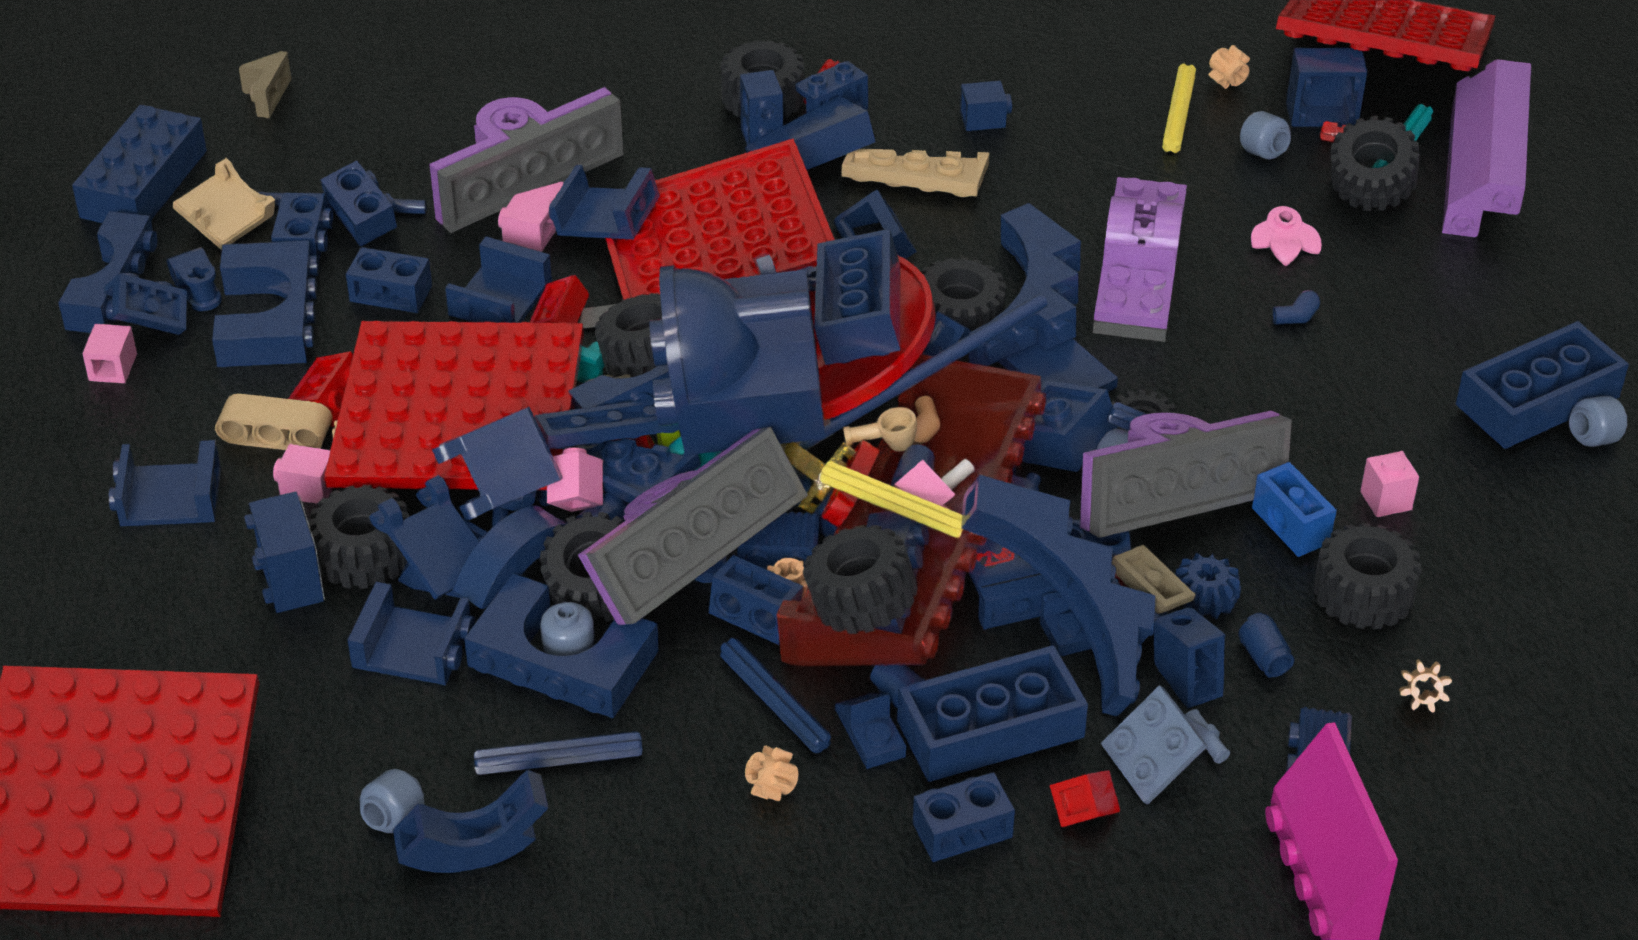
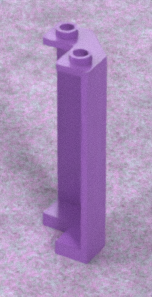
[1442,59,1531,237]

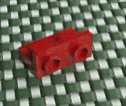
[288,351,353,427]

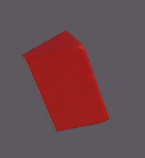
[529,275,589,323]

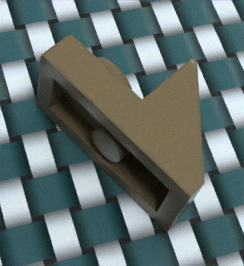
[239,51,291,118]
[1112,545,1195,613]

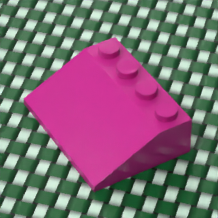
[1266,722,1398,940]

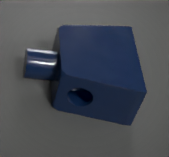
[1154,608,1225,709]

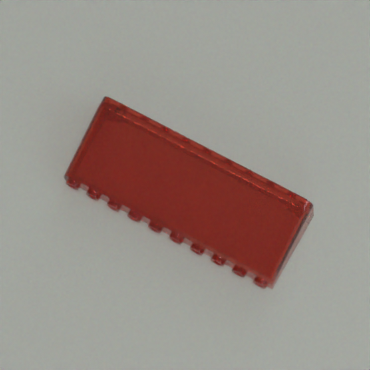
[777,354,1046,666]

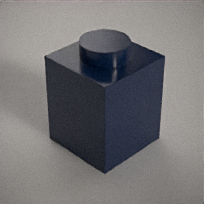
[960,81,1012,131]

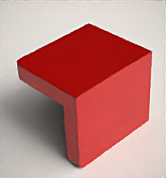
[1050,770,1120,827]

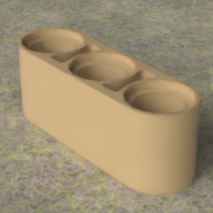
[215,394,333,450]

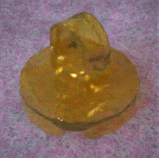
[783,442,857,515]

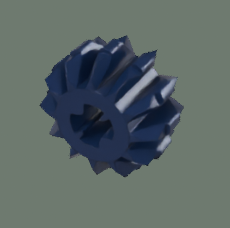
[1175,553,1241,620]

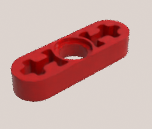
[821,440,880,527]

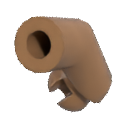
[913,396,940,445]

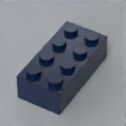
[72,105,207,223]
[814,229,900,365]
[1456,321,1629,449]
[897,645,1088,782]

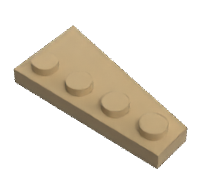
[842,149,990,197]

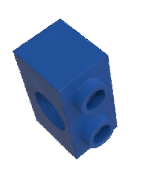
[1252,462,1336,557]

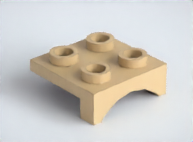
[173,158,275,250]

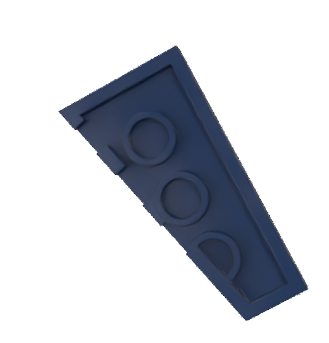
[567,438,701,503]

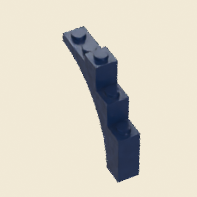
[969,203,1081,370]
[961,475,1159,716]

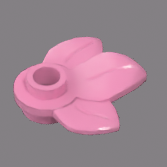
[1251,206,1322,266]

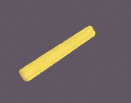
[1162,64,1196,153]
[820,461,966,539]

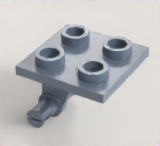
[1101,685,1230,804]

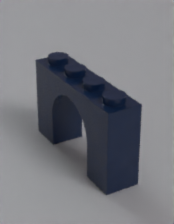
[212,241,319,367]
[464,573,659,718]

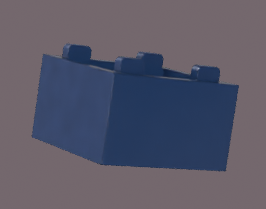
[1286,48,1367,127]
[1004,380,1118,472]
[244,491,324,613]

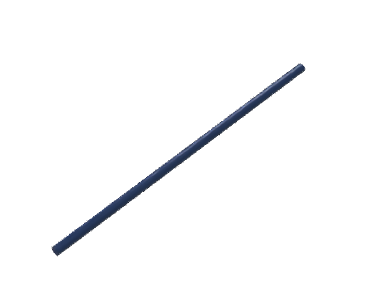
[785,293,1048,460]

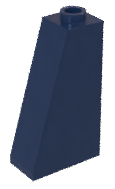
[745,96,876,170]

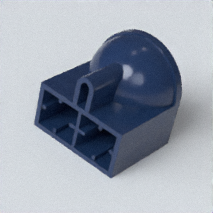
[650,265,826,455]

